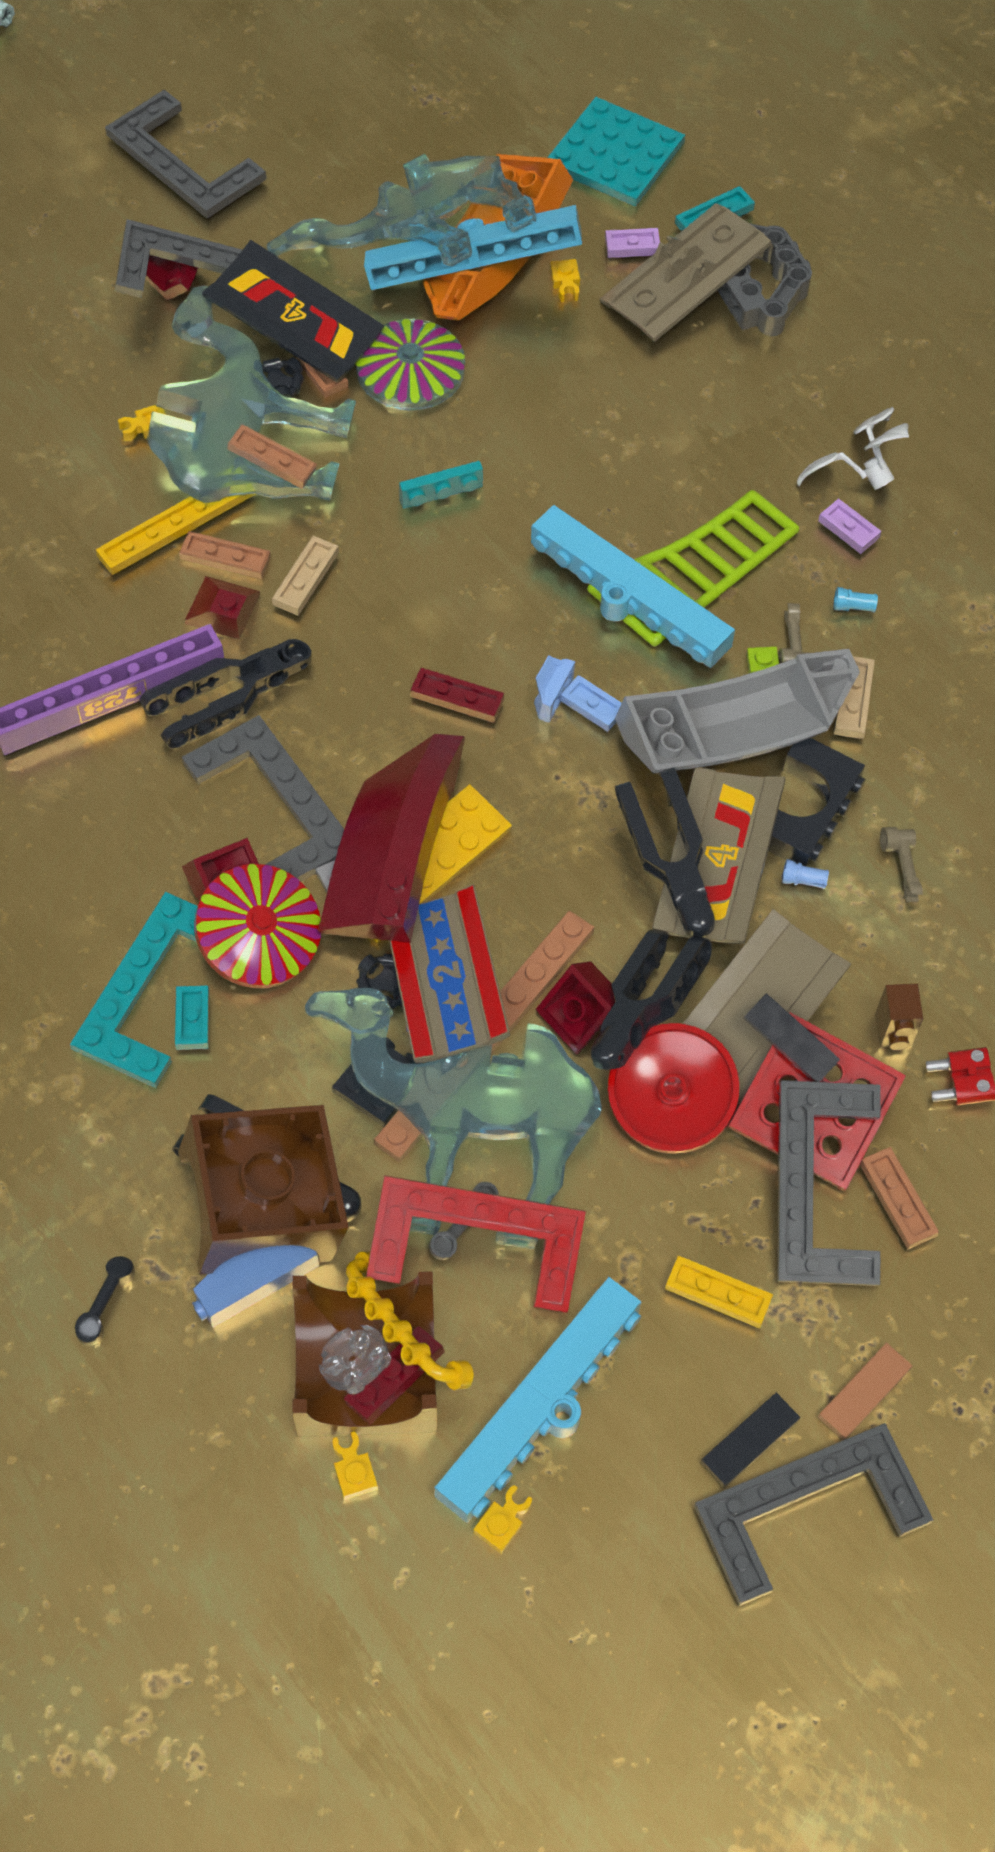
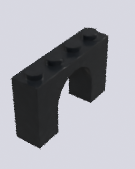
[768,738,866,867]

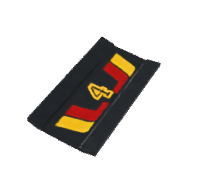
[202,240,385,383]

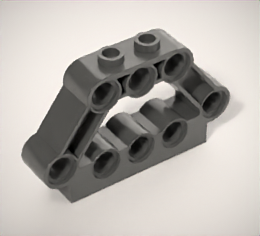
[717,223,812,336]

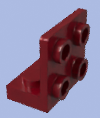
[145,225,198,300]

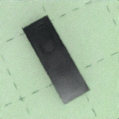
[743,993,840,1082]
[700,1392,801,1489]

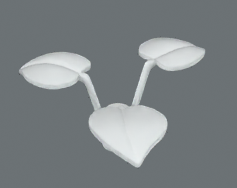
[797,407,909,490]

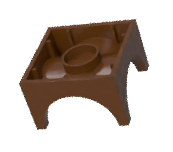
[178,1105,349,1275]
[292,1271,437,1437]

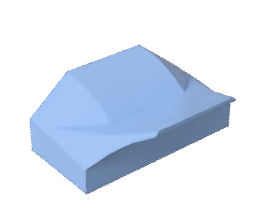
[534,655,575,723]

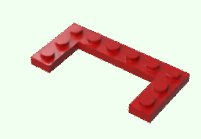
[366,1175,586,1313]

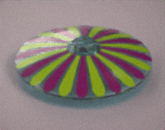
[356,319,465,410]

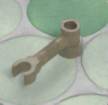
[778,603,808,664]
[880,827,923,902]

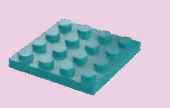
[547,97,685,207]

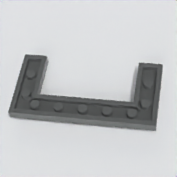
[105,89,267,218]
[114,219,286,298]
[182,715,344,882]
[777,1081,880,1286]
[694,1423,934,1606]

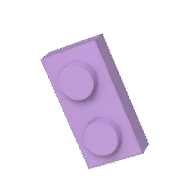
[605,228,660,258]
[818,499,881,554]

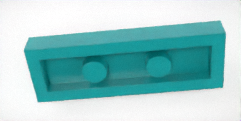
[675,186,755,231]
[399,461,483,509]

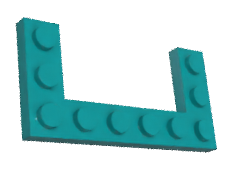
[70,892,197,1088]

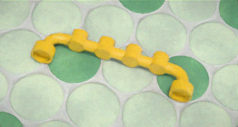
[346,1251,474,1390]

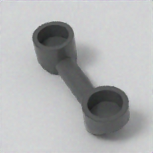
[429,1182,499,1260]

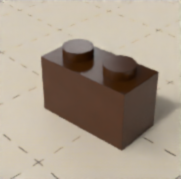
[875,983,923,1050]

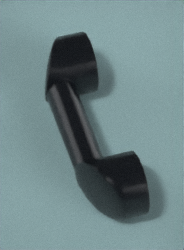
[75,1256,135,1346]

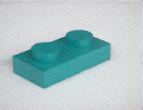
[175,985,209,1050]

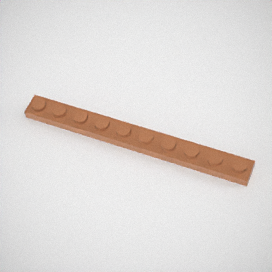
[374,911,594,1163]

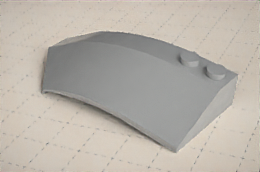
[615,649,860,774]

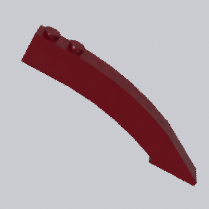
[318,734,465,943]

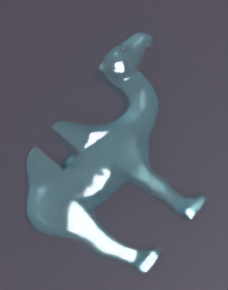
[267,154,537,266]
[147,286,356,503]
[305,988,602,1249]

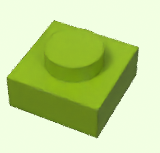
[746,647,779,674]

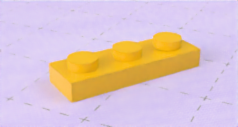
[665,1255,773,1329]

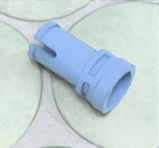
[781,859,829,890]

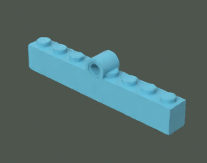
[364,205,582,290]
[531,505,735,669]
[434,1277,642,1523]

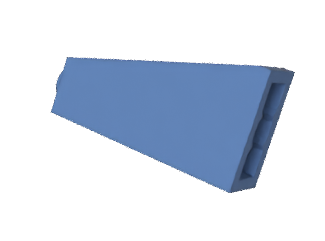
[192,1245,319,1328]

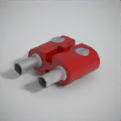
[926,1047,995,1106]

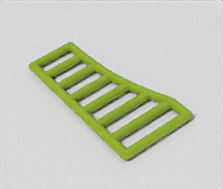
[587,490,799,647]

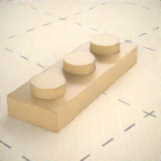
[272,536,339,616]
[834,656,875,739]

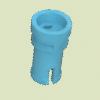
[833,587,878,613]

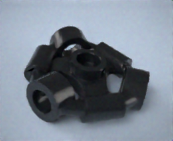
[248,357,304,407]
[356,953,403,1015]

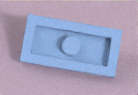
[560,675,622,732]

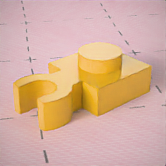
[550,259,580,302]
[118,403,171,441]
[332,1431,378,1500]
[473,1485,532,1554]

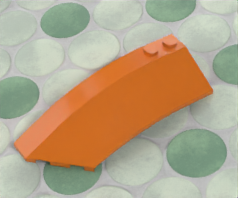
[423,154,573,321]

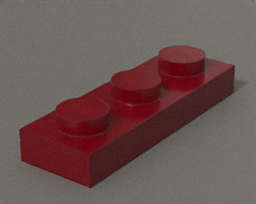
[410,667,504,723]
[343,1326,445,1425]

